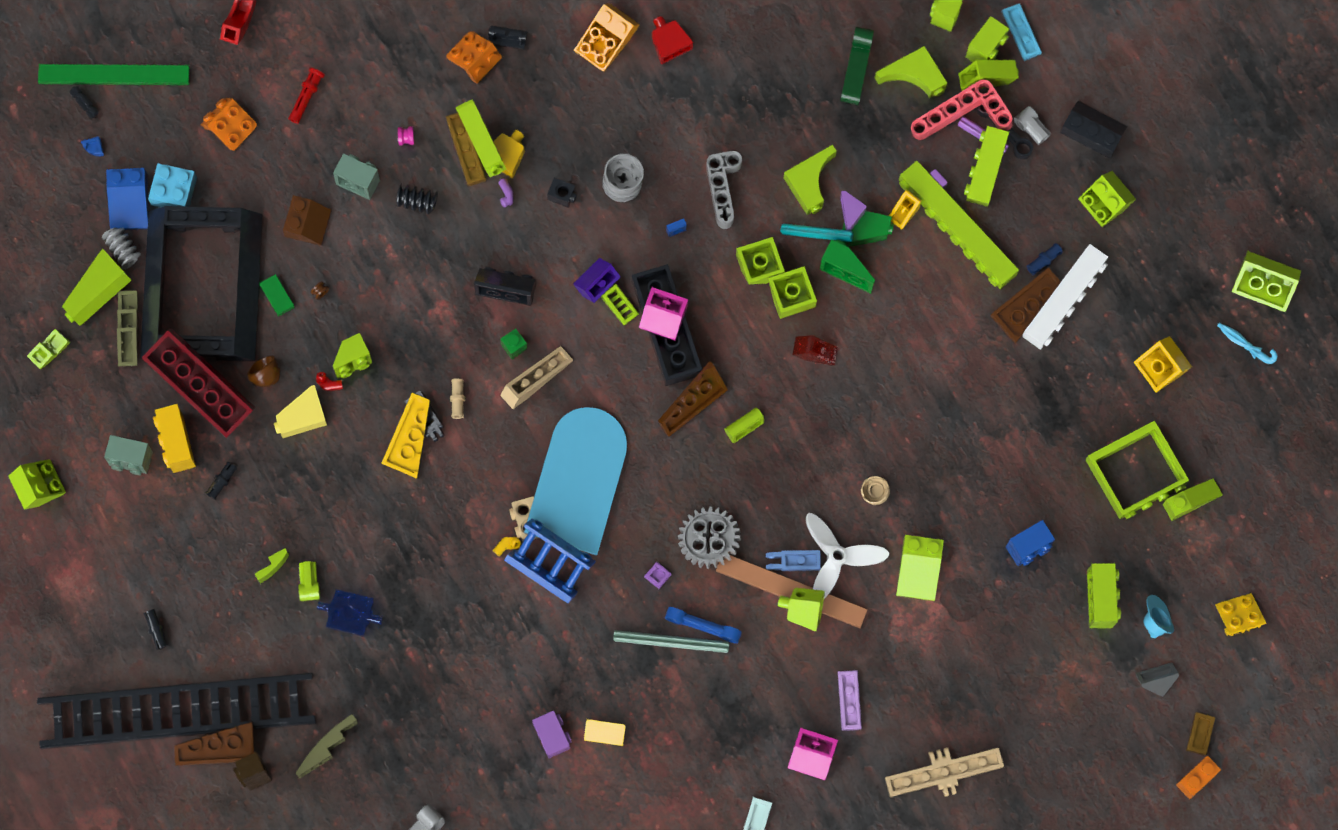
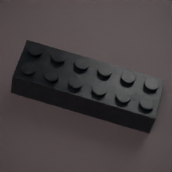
[631,264,702,387]

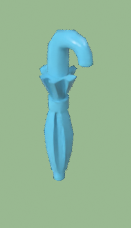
[1217,322,1278,364]

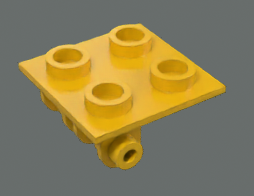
[1215,593,1266,636]

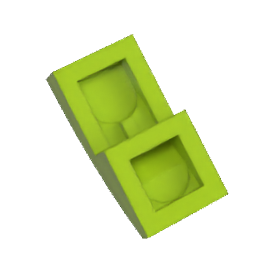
[27,329,70,369]
[255,548,289,584]

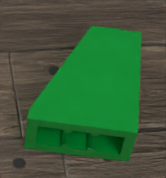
[842,211,894,247]

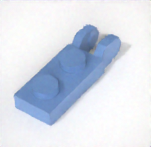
[766,550,821,571]

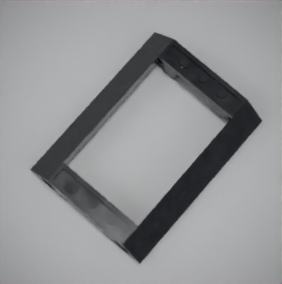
[140,206,263,361]

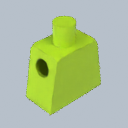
[778,588,825,631]

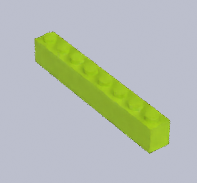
[899,161,1019,289]

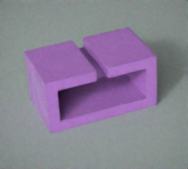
[532,711,572,758]

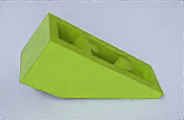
[1163,478,1223,521]

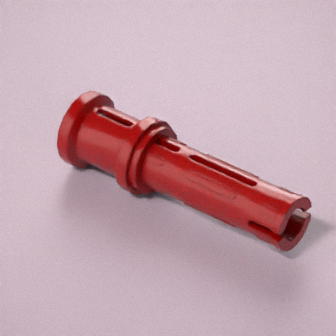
[288,68,325,124]

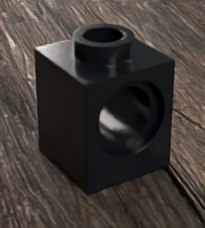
[547,177,577,208]

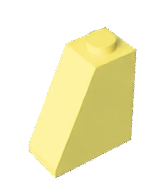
[274,385,327,438]

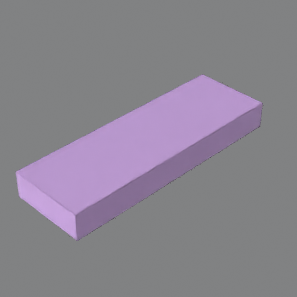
[838,671,862,731]

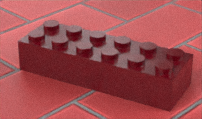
[142,328,255,438]

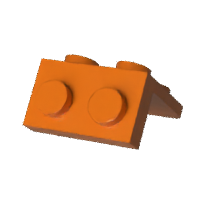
[446,31,502,83]
[201,98,257,150]

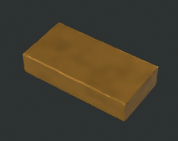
[1186,712,1215,756]

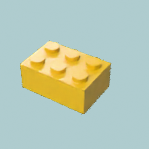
[153,404,196,473]

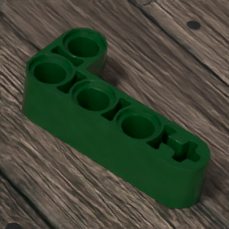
[840,27,874,105]

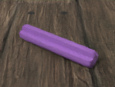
[958,117,1009,154]

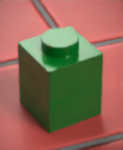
[500,328,527,359]

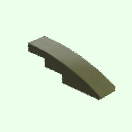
[117,291,139,366]
[296,714,358,779]

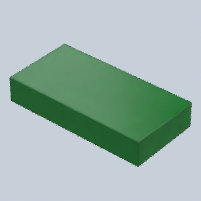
[259,274,295,317]

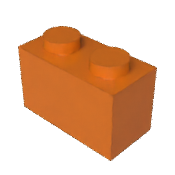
[1176,755,1221,799]

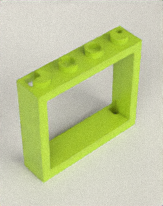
[1086,421,1189,519]

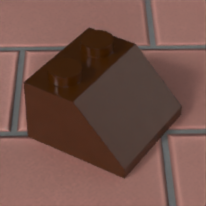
[283,195,331,246]

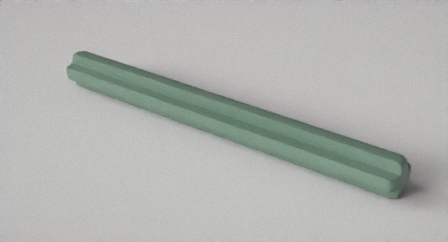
[613,630,729,653]

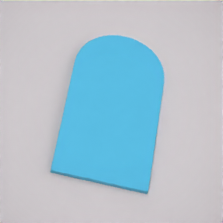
[524,407,627,555]

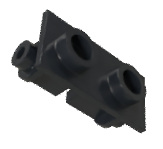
[488,26,528,49]

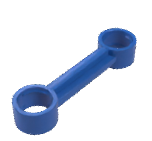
[665,607,742,644]

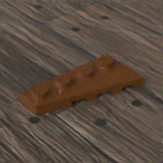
[991,268,1061,344]
[658,361,728,437]
[174,721,255,765]

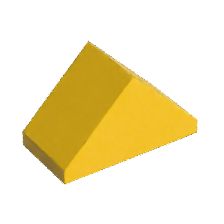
[889,190,922,229]

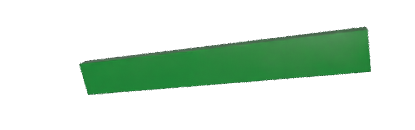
[38,64,190,85]

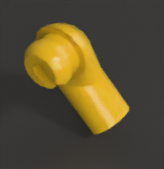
[492,537,521,557]

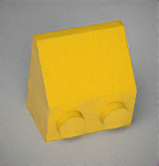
[1134,336,1192,392]

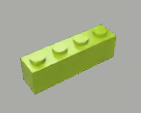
[964,126,1009,207]

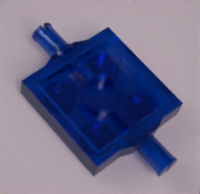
[317,589,383,637]

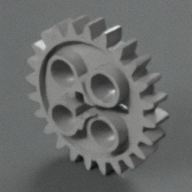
[678,507,741,569]

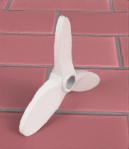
[806,513,889,599]

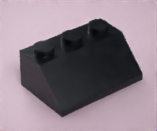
[1060,101,1128,159]
[474,267,536,306]

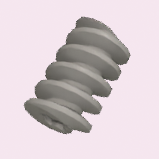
[102,228,141,269]

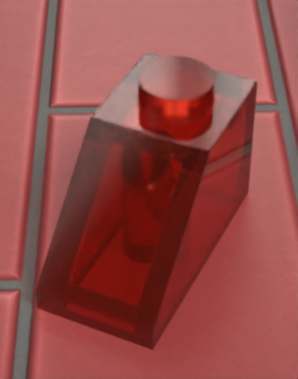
[792,335,837,366]

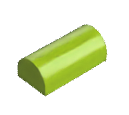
[724,407,764,443]

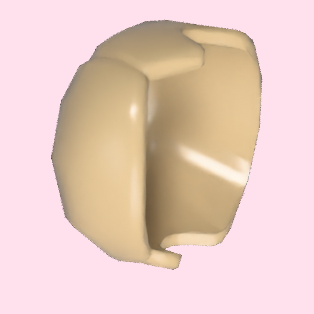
[861,476,890,505]

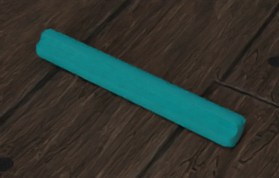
[780,223,853,242]

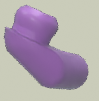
[499,178,513,207]

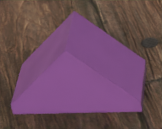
[840,191,867,231]

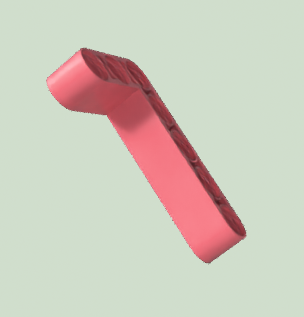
[911,80,1013,140]

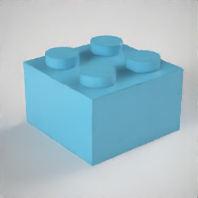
[148,163,197,207]

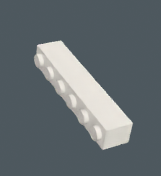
[1022,244,1108,350]

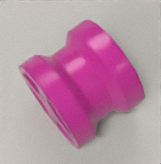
[398,126,414,146]

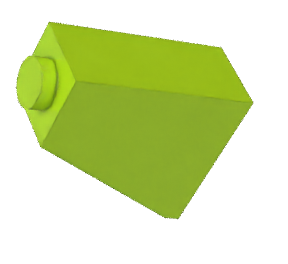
[958,60,1019,91]

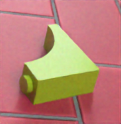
[875,46,947,98]
[784,145,836,215]

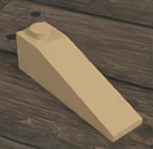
[500,346,573,409]

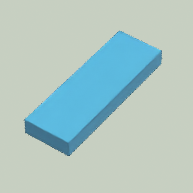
[1002,3,1042,61]

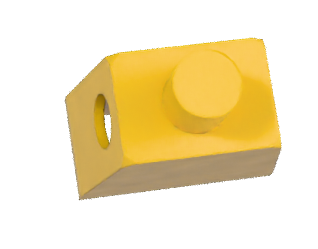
[494,130,525,179]

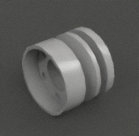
[603,154,644,202]

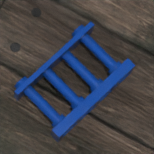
[504,519,596,603]

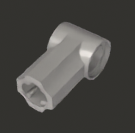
[1014,106,1051,145]

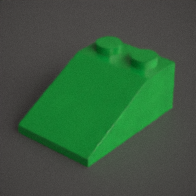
[820,239,875,294]

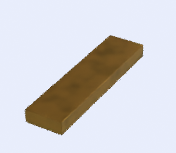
[446,113,486,187]

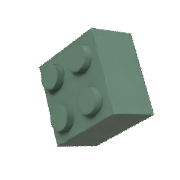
[333,154,380,200]
[104,435,153,475]

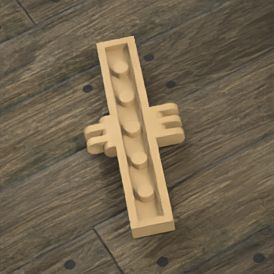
[885,747,1004,797]

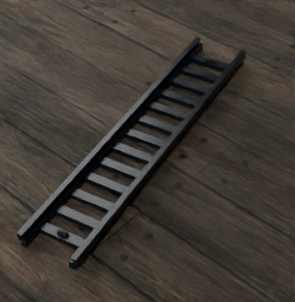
[37,673,316,749]

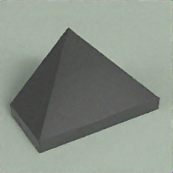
[1135,663,1179,697]

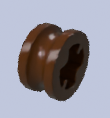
[310,281,329,300]

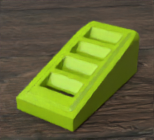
[601,284,639,325]

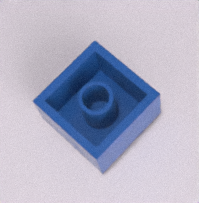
[1006,520,1055,566]

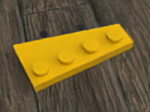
[382,393,430,478]

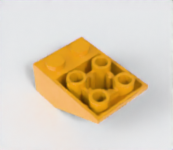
[574,3,640,72]

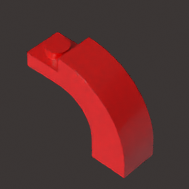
[220,0,257,45]

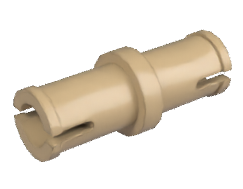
[450,379,465,419]

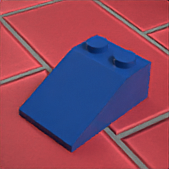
[106,168,148,230]

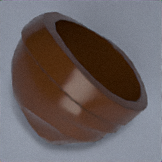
[247,355,280,387]

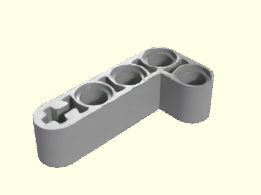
[706,151,742,229]

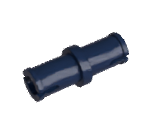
[1026,243,1063,275]

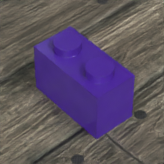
[573,258,620,303]

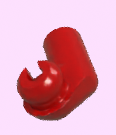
[316,372,343,391]

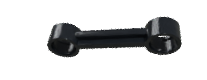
[977,102,1033,160]

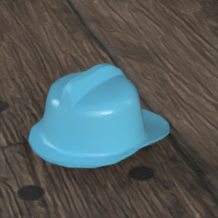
[1143,595,1174,638]

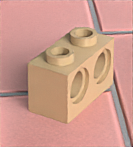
[509,496,539,543]

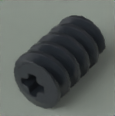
[396,183,438,215]

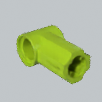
[299,561,320,601]

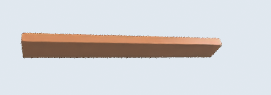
[716,555,867,628]

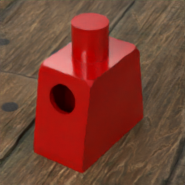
[652,16,693,65]

